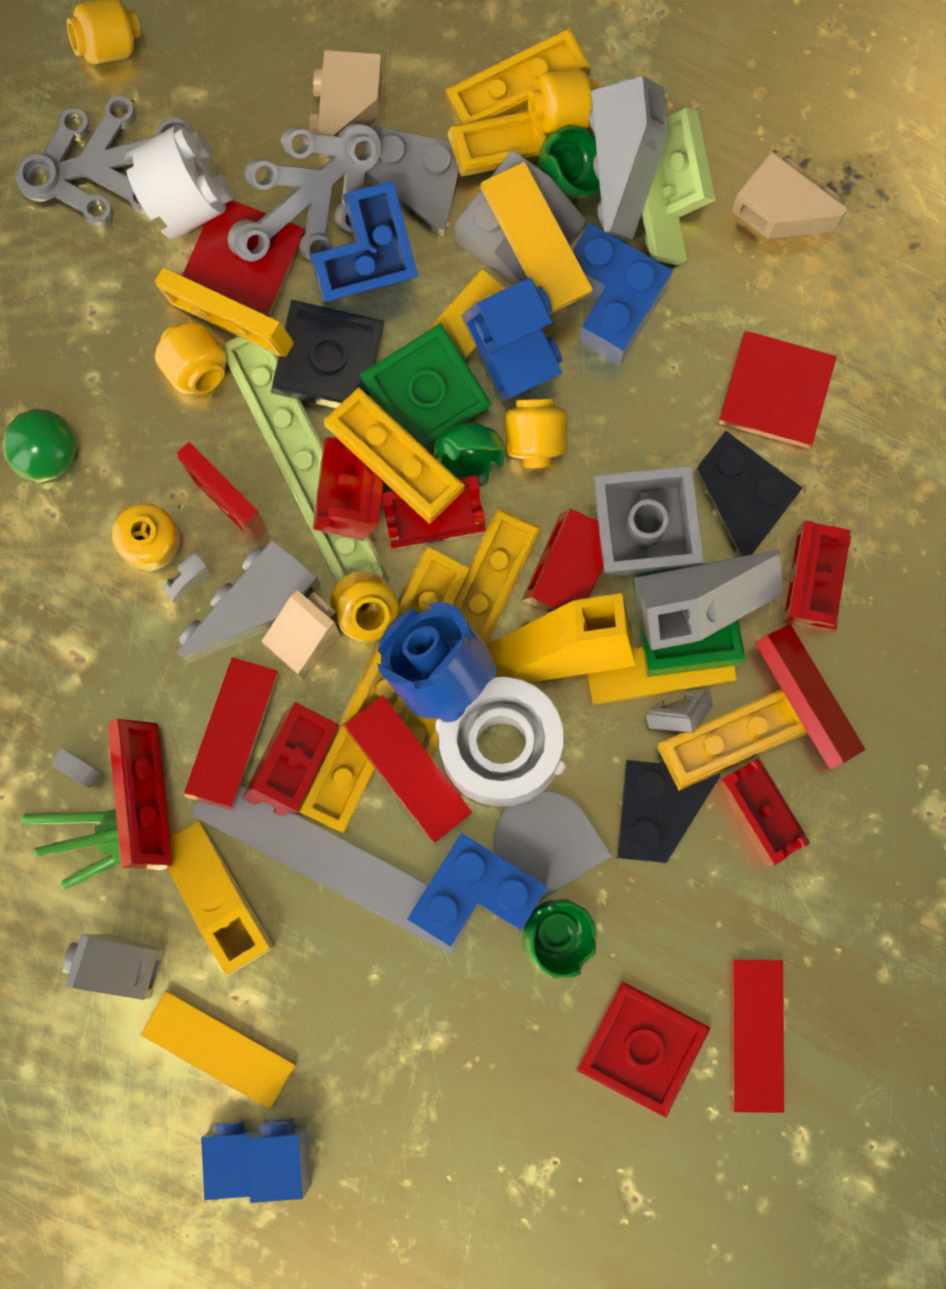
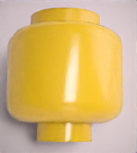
[67,0,141,65]
[528,70,599,134]
[155,323,227,395]
[504,399,568,468]
[112,503,180,571]
[330,571,399,642]

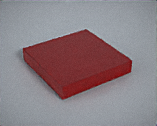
[182,200,306,317]
[718,330,837,450]
[177,442,268,542]
[576,981,711,1118]

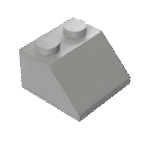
[455,150,587,285]
[593,466,704,577]

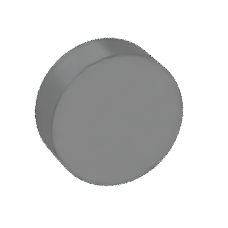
[51,747,103,788]

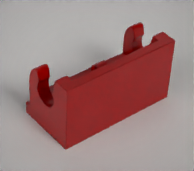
[313,437,383,541]
[381,475,486,551]
[521,508,603,613]
[782,520,852,632]
[242,702,339,816]
[716,757,810,867]

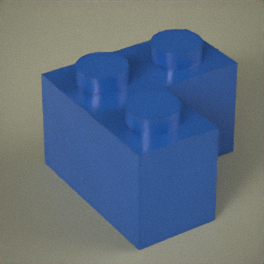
[309,181,419,302]
[572,223,673,367]
[461,277,562,402]
[407,833,548,947]
[201,1117,311,1203]

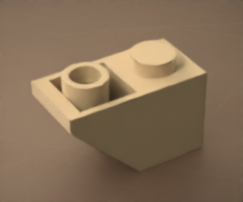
[309,50,383,159]
[731,152,848,239]
[262,590,341,679]

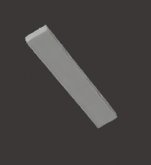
[191,785,475,954]

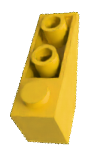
[487,593,636,683]
[167,821,275,975]

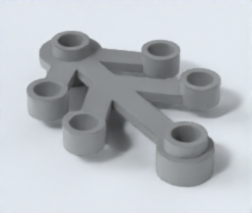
[16,96,193,227]
[228,124,381,261]

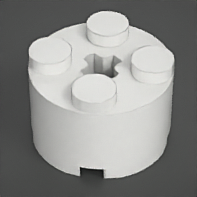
[125,125,234,239]

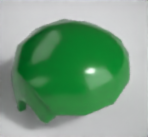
[538,125,600,199]
[2,408,77,483]
[431,423,505,485]
[522,899,596,979]

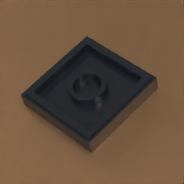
[271,299,385,408]

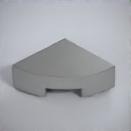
[163,554,212,604]
[646,690,713,733]

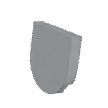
[494,791,611,902]

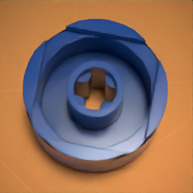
[377,602,497,723]

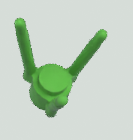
[21,809,121,890]

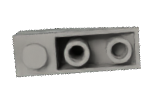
[589,76,669,241]
[176,540,321,663]
[634,549,783,650]
[63,934,165,1000]

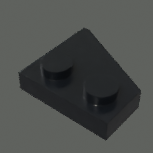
[695,431,803,557]
[616,760,721,864]

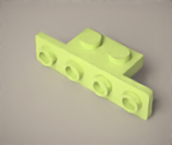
[617,78,716,265]

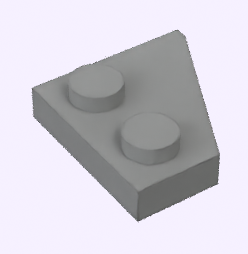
[364,125,460,236]

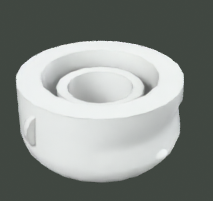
[435,677,566,807]

